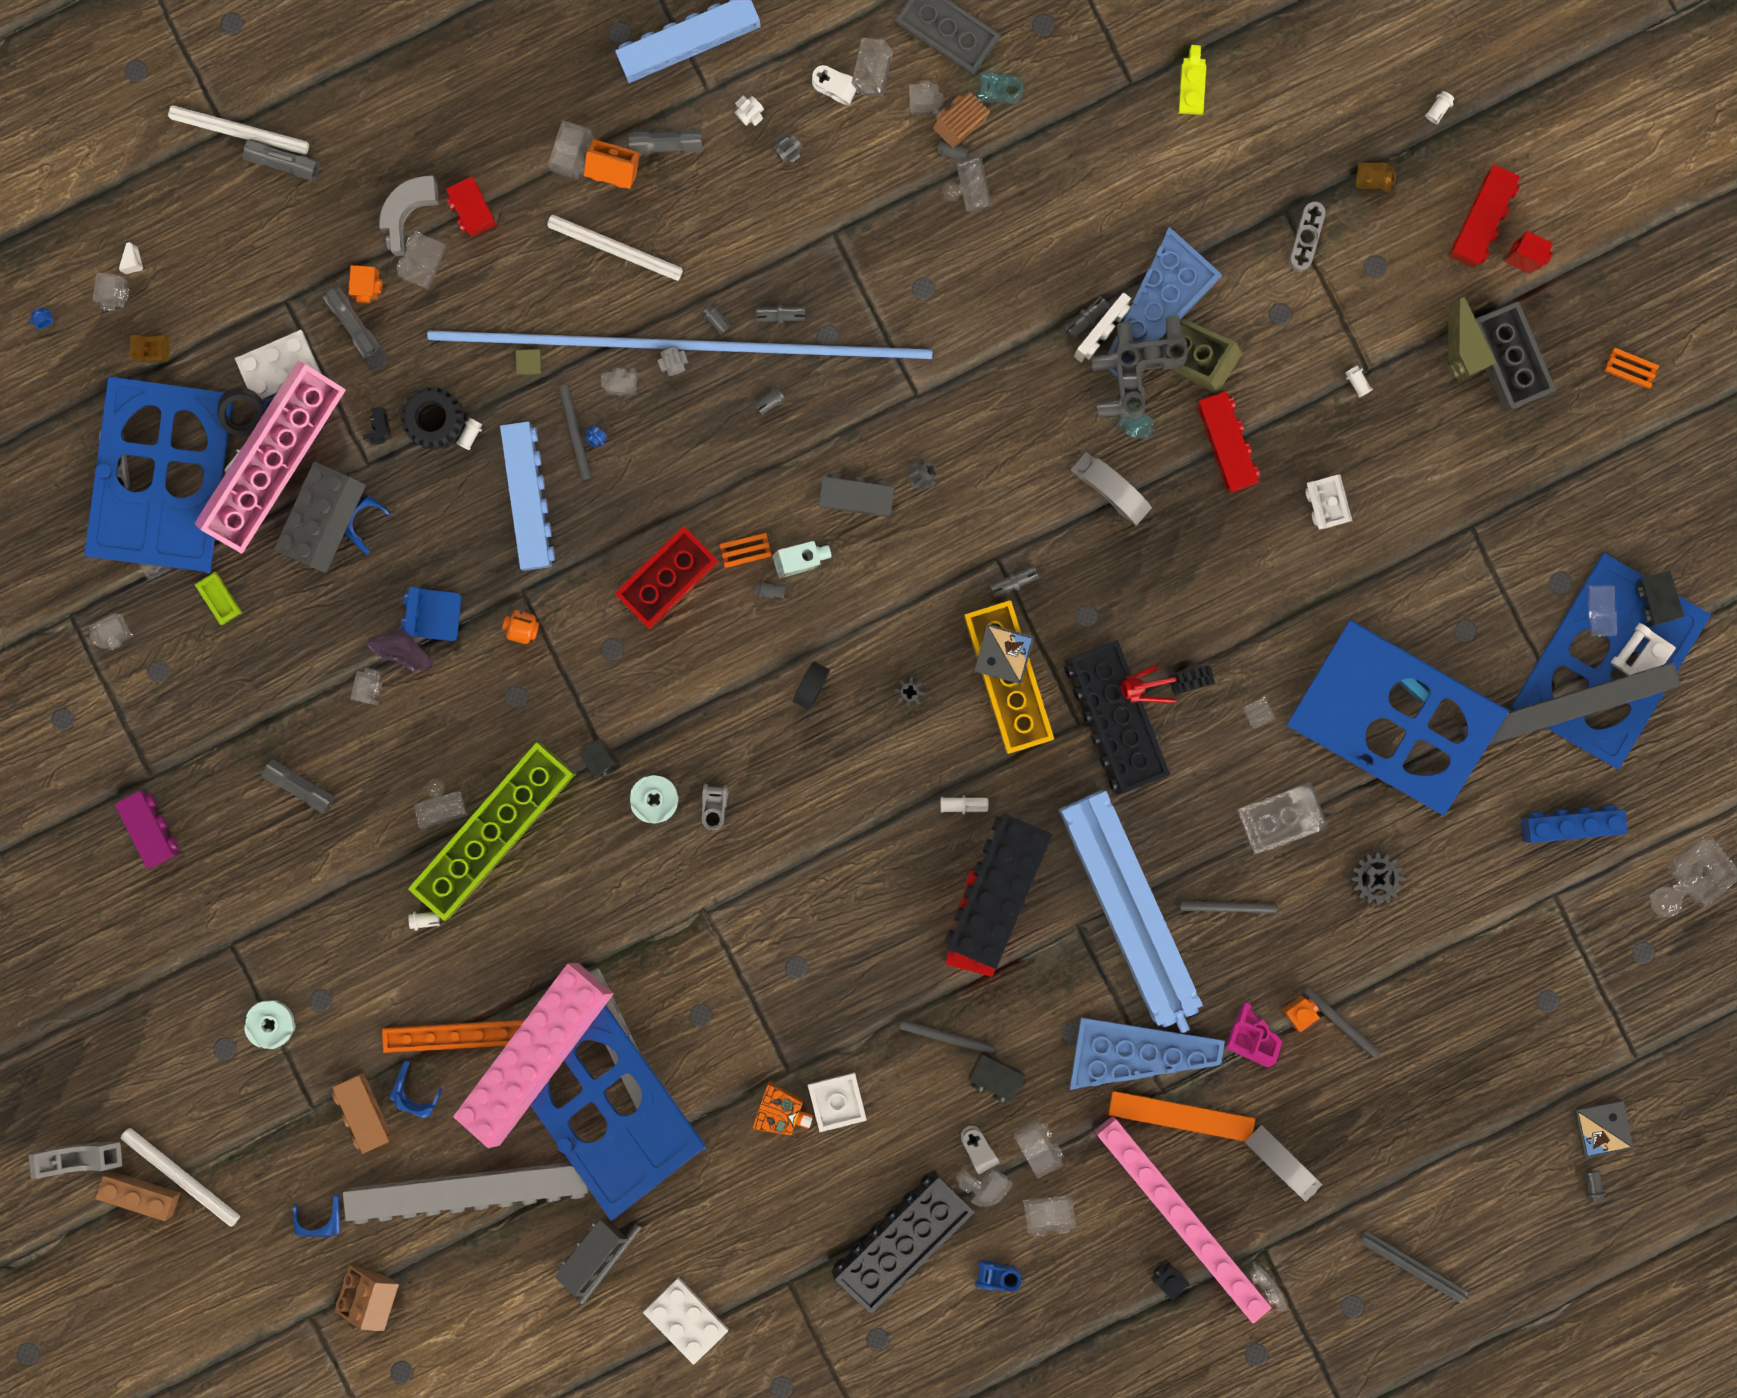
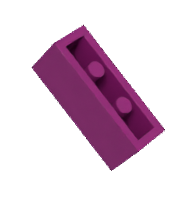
[114,790,180,869]

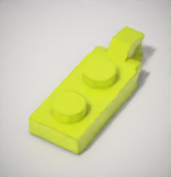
[1178,45,1206,115]

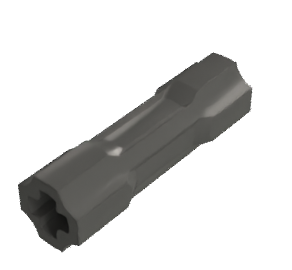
[629,129,703,154]
[242,139,320,181]
[323,286,381,358]
[261,759,336,814]

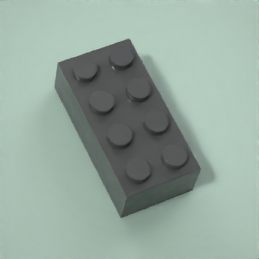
[1475,301,1556,413]
[274,462,366,573]

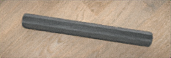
[1359,1230,1468,1303]

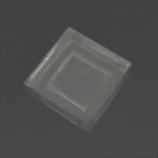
[1242,697,1275,729]

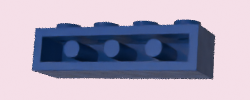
[1521,805,1628,843]

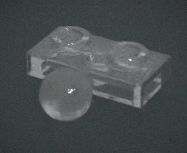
[942,158,992,213]
[414,779,468,830]

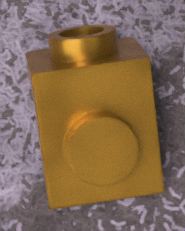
[1356,163,1396,192]
[129,335,169,363]

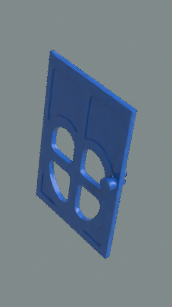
[84,377,233,573]
[1510,552,1711,770]
[1286,619,1509,816]
[531,1005,706,1221]

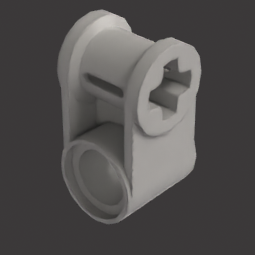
[702,784,728,830]
[961,1125,1000,1174]

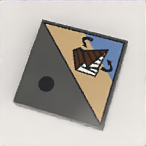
[974,624,1034,684]
[1574,1100,1633,1158]

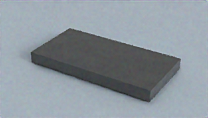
[894,0,1001,76]

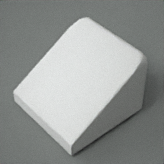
[119,242,143,274]

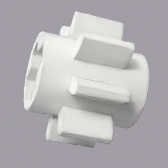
[734,95,764,126]

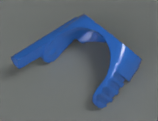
[345,494,391,555]
[389,1061,443,1118]
[293,1194,340,1237]

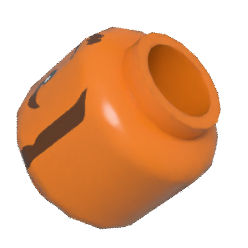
[502,610,539,644]

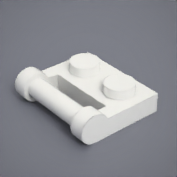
[1610,623,1676,675]

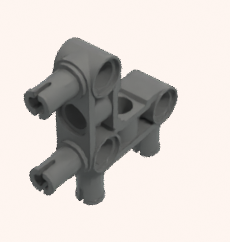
[1091,316,1188,420]

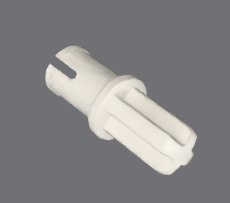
[941,795,989,814]

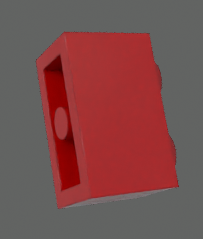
[446,177,497,237]
[1504,230,1554,274]

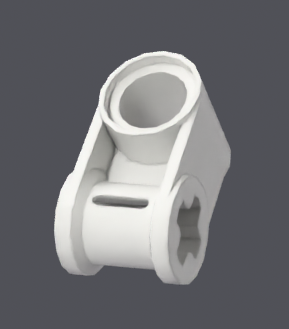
[812,65,860,105]

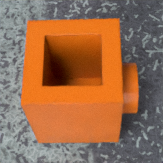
[349,265,382,303]
[1281,995,1320,1032]

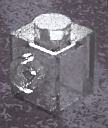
[909,80,943,115]
[92,272,129,311]
[89,613,133,651]

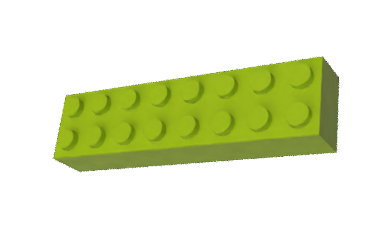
[408,742,576,921]

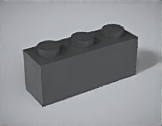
[819,473,895,518]
[555,1220,629,1297]

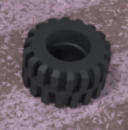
[400,386,466,450]

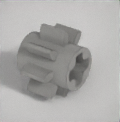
[657,347,688,376]

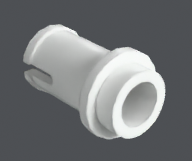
[1425,91,1454,124]
[1345,365,1373,398]
[456,418,482,450]
[409,911,440,931]

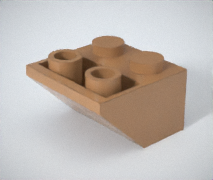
[335,1265,399,1331]

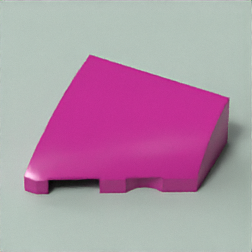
[1225,1003,1282,1068]

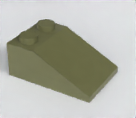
[1448,297,1496,382]
[1161,318,1242,394]

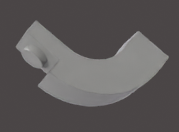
[379,176,440,256]
[1070,452,1152,526]
[1245,1125,1322,1202]
[28,1142,122,1179]

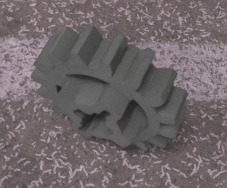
[1350,852,1405,905]

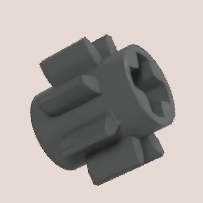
[772,132,802,163]
[908,459,937,491]
[895,677,925,707]

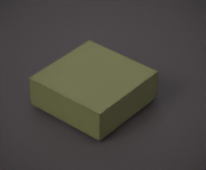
[516,349,542,375]

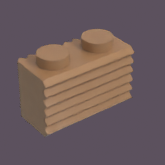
[933,92,990,148]

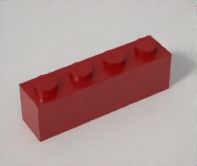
[1448,164,1520,268]
[1196,391,1260,494]

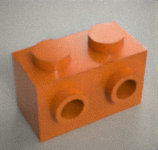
[584,139,640,189]

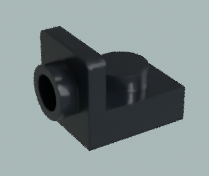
[362,407,392,445]
[1152,1261,1190,1301]

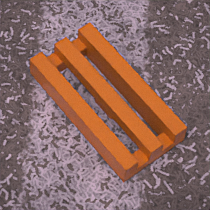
[1604,348,1659,389]
[719,533,772,568]

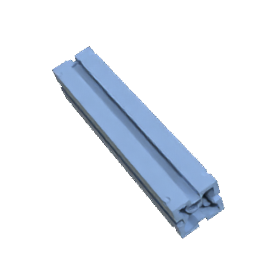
[1058,790,1203,1033]

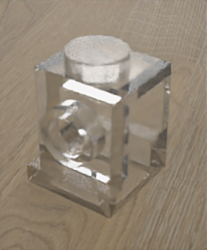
[601,368,637,396]
[350,668,382,705]

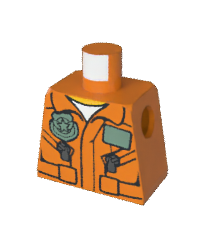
[753,1082,813,1135]

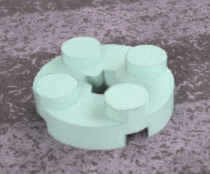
[630,775,679,823]
[245,1000,295,1049]

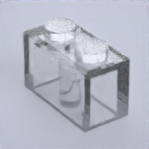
[851,38,893,97]
[548,120,595,180]
[1013,1119,1064,1179]
[1023,1194,1076,1237]

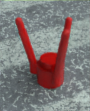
[1121,665,1177,703]

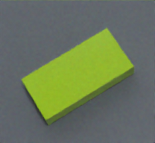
[195,572,243,625]

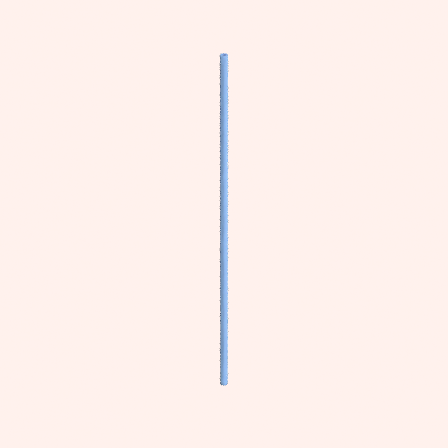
[427,330,933,359]

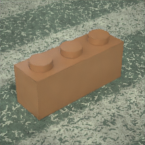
[332,1072,393,1154]
[96,1171,180,1221]

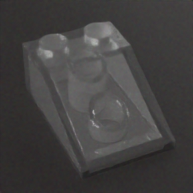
[1237,782,1328,855]

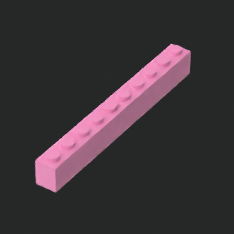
[1095,1116,1271,1323]

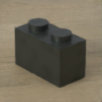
[1635,571,1684,627]
[578,739,620,778]
[968,1052,1026,1103]

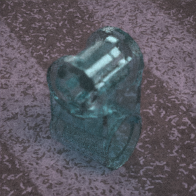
[977,72,1023,104]

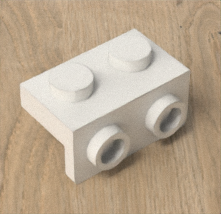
[1306,474,1352,529]

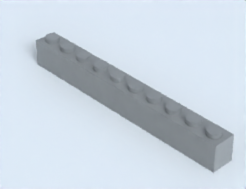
[343,1162,590,1224]

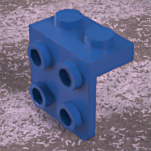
[401,587,462,641]

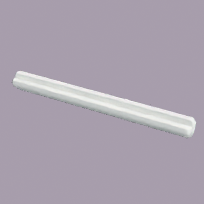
[168,105,309,155]
[547,215,683,281]
[121,1128,240,1227]

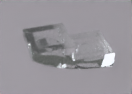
[1588,585,1617,636]

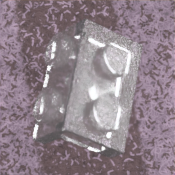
[396,230,447,290]

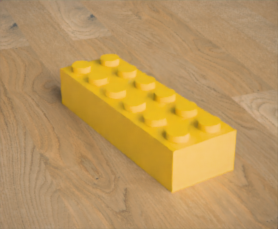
[964,600,1054,754]

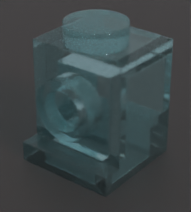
[1115,404,1155,441]

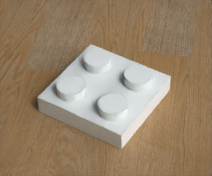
[808,1072,867,1132]

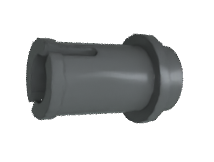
[937,139,969,162]
[702,304,732,335]
[754,387,786,416]
[754,580,786,602]
[1584,1170,1606,1202]

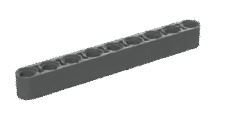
[1461,662,1681,745]

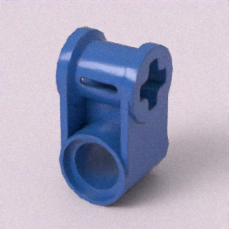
[974,1260,1022,1292]

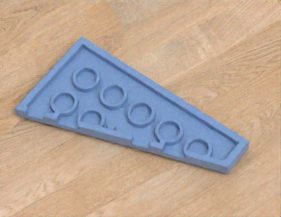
[1108,227,1222,378]
[1069,1017,1225,1090]

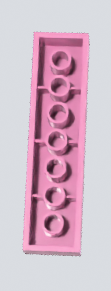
[194,360,346,553]
[453,963,614,1148]

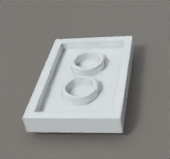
[1074,292,1131,362]
[235,330,321,401]
[643,1277,729,1365]

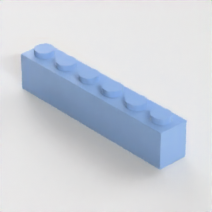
[615,0,761,83]
[500,422,555,571]

